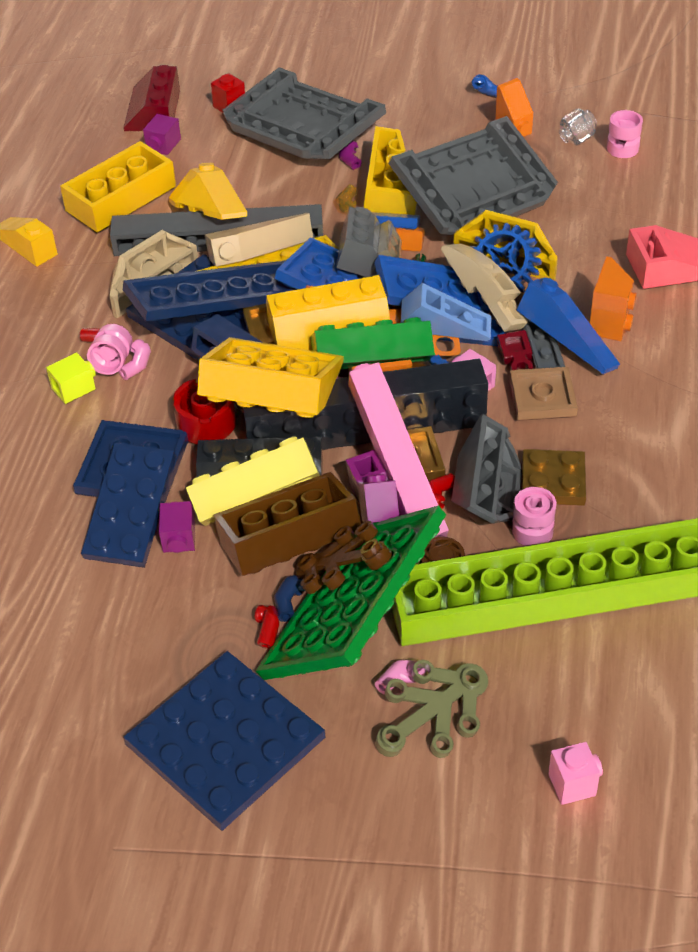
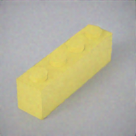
[186,437,320,526]

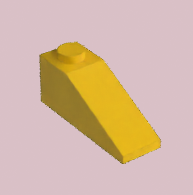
[0,217,58,267]

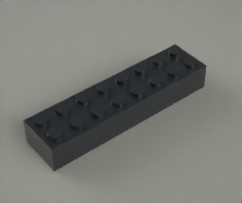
[242,358,488,450]

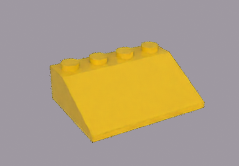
[197,337,344,417]

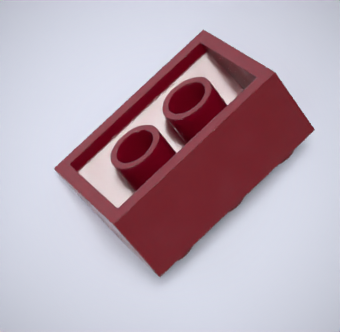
[123,65,180,131]

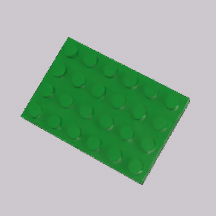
[256,505,446,680]

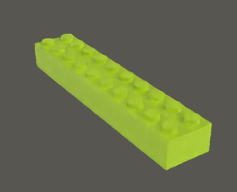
[392,518,698,646]

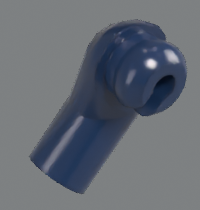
[274,575,305,622]

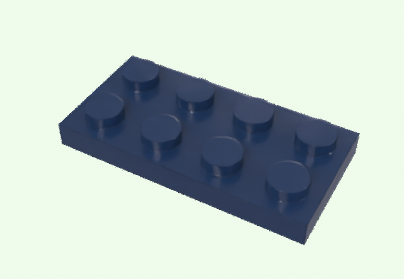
[81,443,176,568]

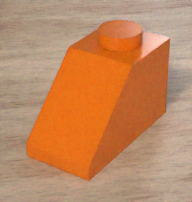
[495,78,533,137]

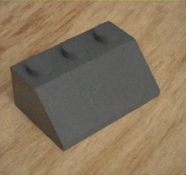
[336,207,381,277]

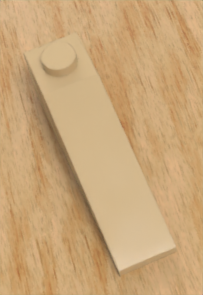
[205,213,313,266]

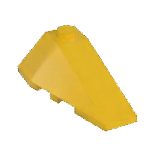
[169,163,247,220]

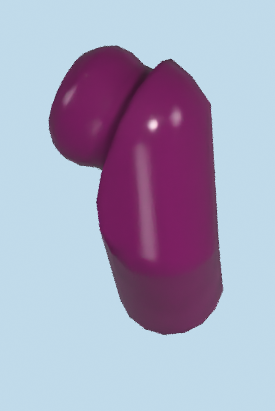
[339,141,362,170]

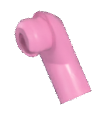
[119,339,151,380]
[375,660,426,695]

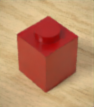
[211,73,245,113]

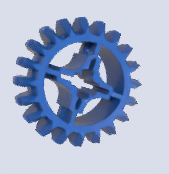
[470,223,542,292]

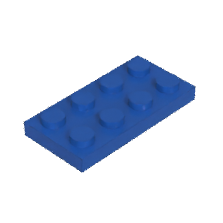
[374,255,490,314]

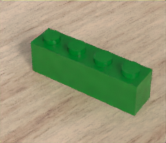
[310,317,435,369]

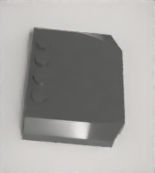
[223,67,386,159]
[388,116,558,235]

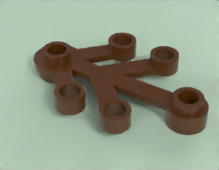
[296,521,392,594]

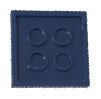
[73,420,188,503]

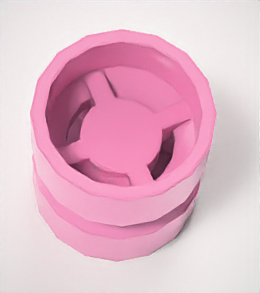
[607,110,643,158]
[87,324,133,375]
[512,487,557,546]

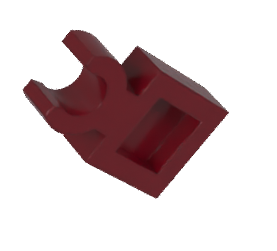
[497,330,533,370]

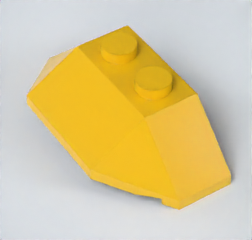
[454,210,558,281]

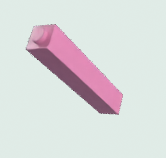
[348,362,449,537]

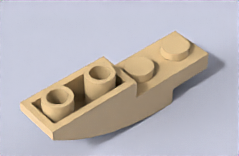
[441,244,528,332]

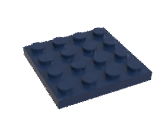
[123,651,326,831]

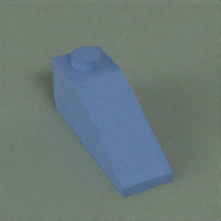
[401,283,491,341]

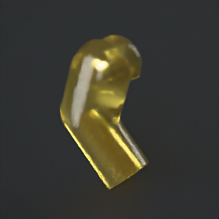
[335,184,357,214]

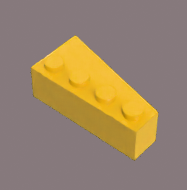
[363,126,417,215]

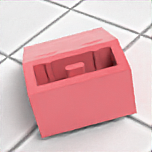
[626,225,698,289]

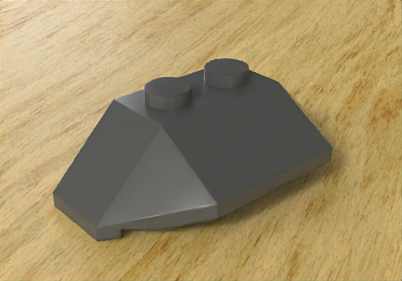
[451,414,522,524]

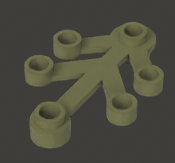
[375,660,488,758]

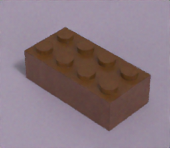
[213,472,361,576]

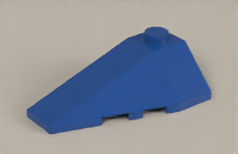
[516,277,620,374]

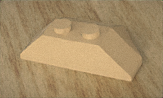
[110,230,198,318]

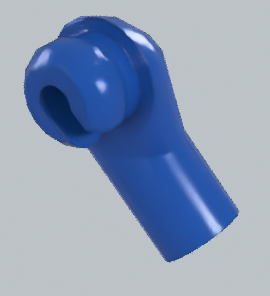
[472,74,498,98]

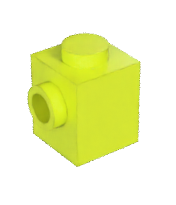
[46,352,96,404]

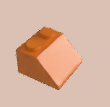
[590,256,637,342]

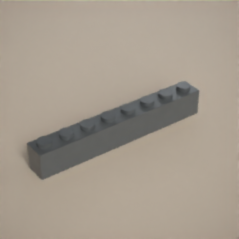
[110,204,323,256]

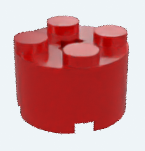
[173,379,236,444]

